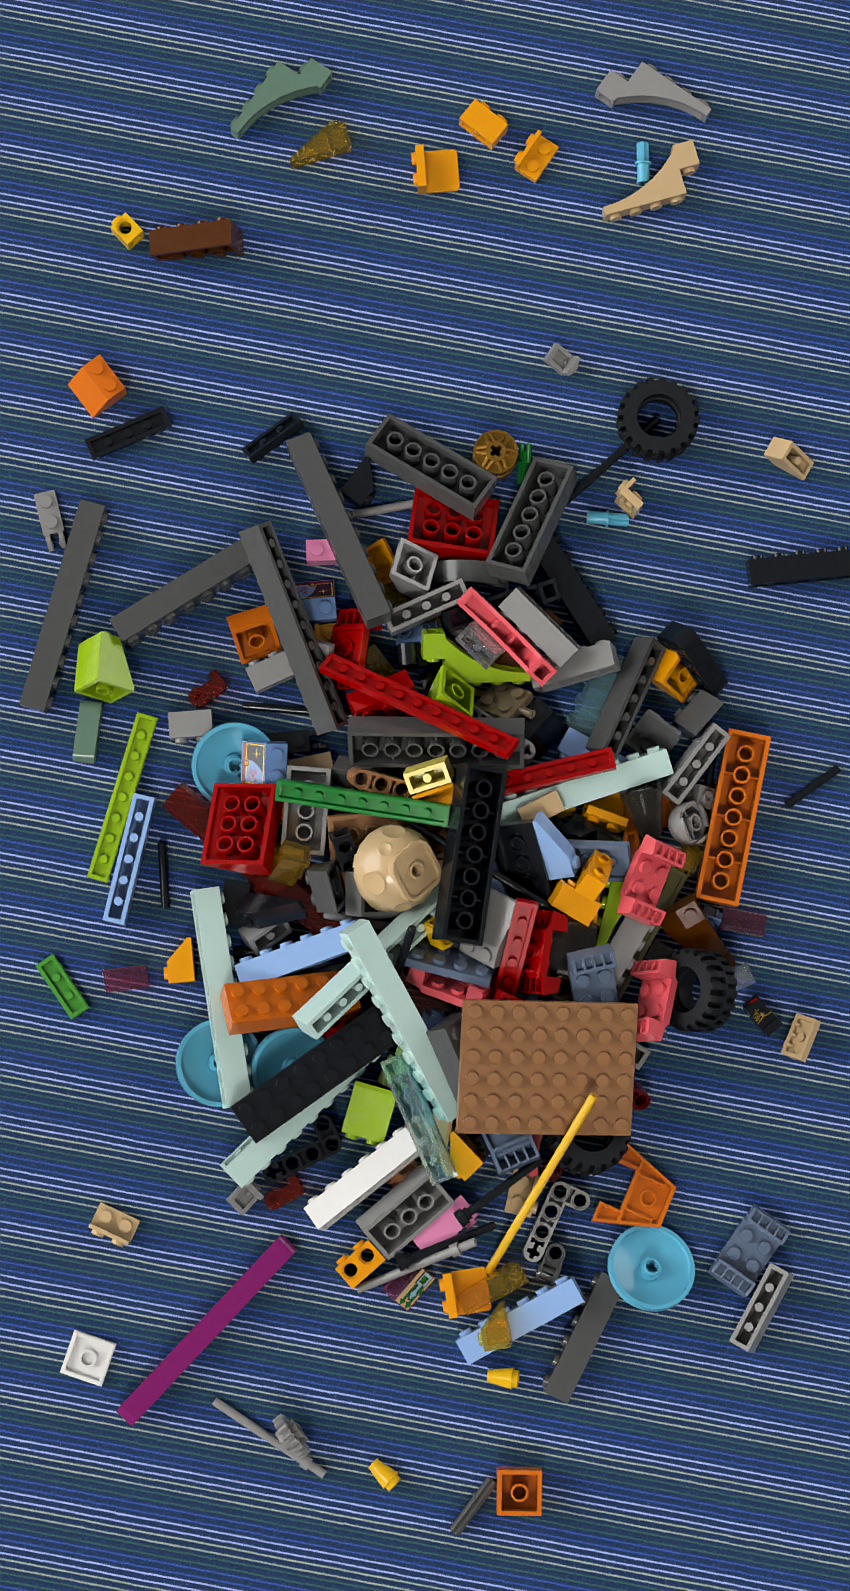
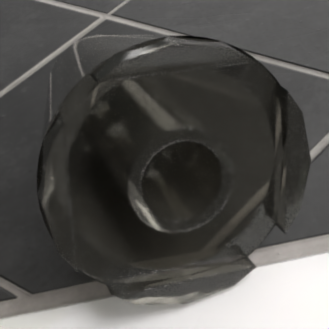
[619,781,662,840]

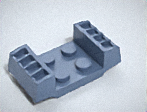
[566,943,618,1002]
[482,1134,540,1176]
[707,1204,791,1298]

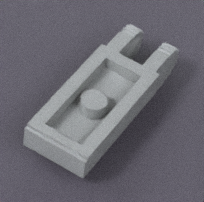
[34,490,67,552]

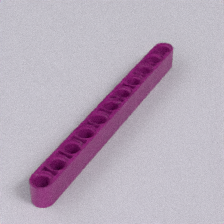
[116,1234,297,1426]

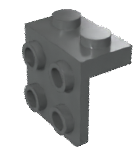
[623,709,682,755]

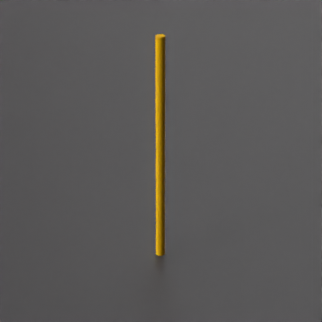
[485,1093,598,1274]

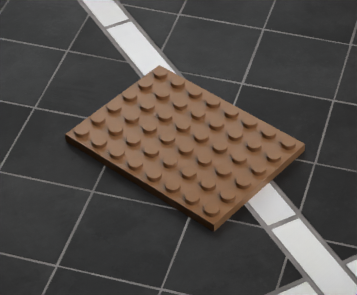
[456,999,638,1136]

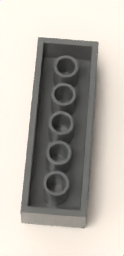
[364,413,498,521]
[485,456,578,586]

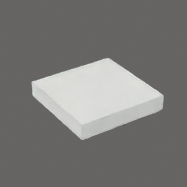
[60,1329,117,1387]

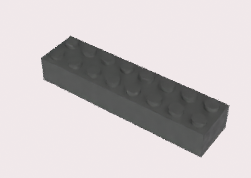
[109,539,253,648]
[347,716,525,769]

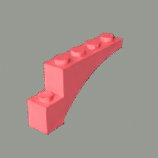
[456,586,557,686]

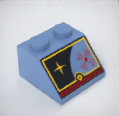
[295,579,337,625]
[241,740,288,784]

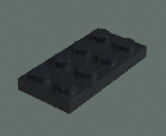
[497,819,553,901]

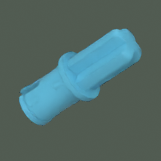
[635,141,651,185]
[586,510,629,527]

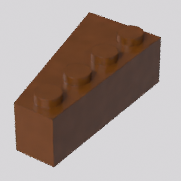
[149,217,244,261]

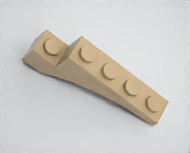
[602,140,700,222]

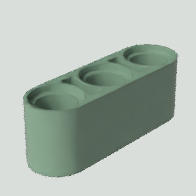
[73,700,103,764]

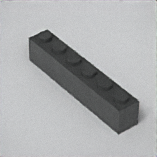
[585,637,666,760]
[541,1270,620,1404]

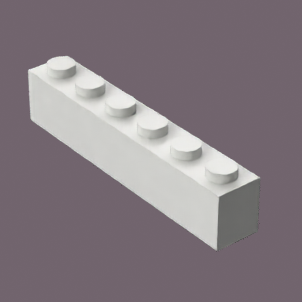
[304,1127,427,1231]

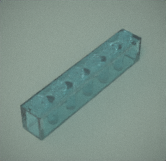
[380,1054,458,1186]

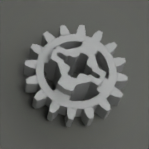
[272,1413,310,1459]

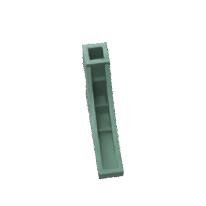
[230,58,332,140]

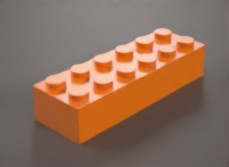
[220,970,361,1035]

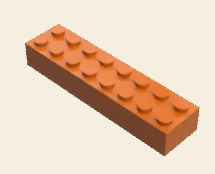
[694,728,771,908]

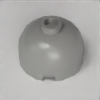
[668,801,709,845]

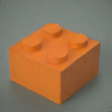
[496,1466,542,1516]

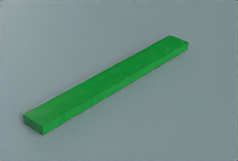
[275,778,451,827]

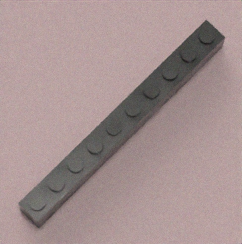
[286,432,394,630]
[19,499,109,714]
[239,520,348,736]

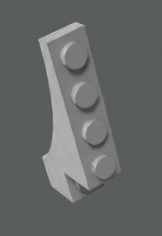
[595,62,712,123]

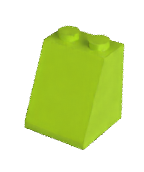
[74,631,134,704]
[427,665,475,717]
[341,1081,398,1146]

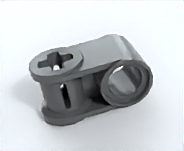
[534,1241,565,1285]

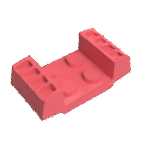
[617,834,686,926]
[630,959,678,1042]
[405,968,497,1007]

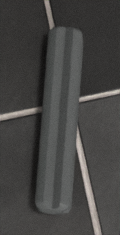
[450,1477,497,1536]

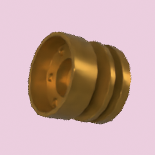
[472,430,518,481]

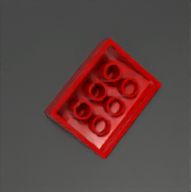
[407,487,500,561]
[201,783,283,875]

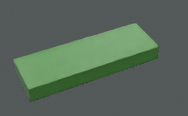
[35,954,90,1020]

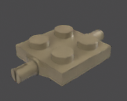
[473,682,536,719]

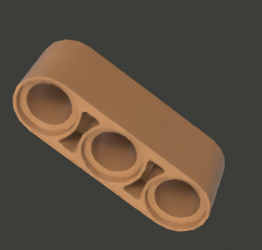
[347,766,410,798]

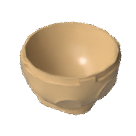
[353,824,442,912]

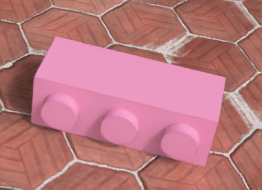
[413,1194,478,1250]

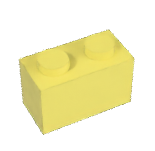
[403,755,454,795]

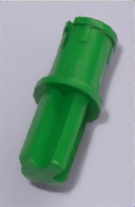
[516,443,533,486]

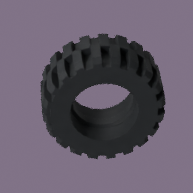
[616,377,700,463]
[667,948,738,1033]
[543,1135,631,1177]

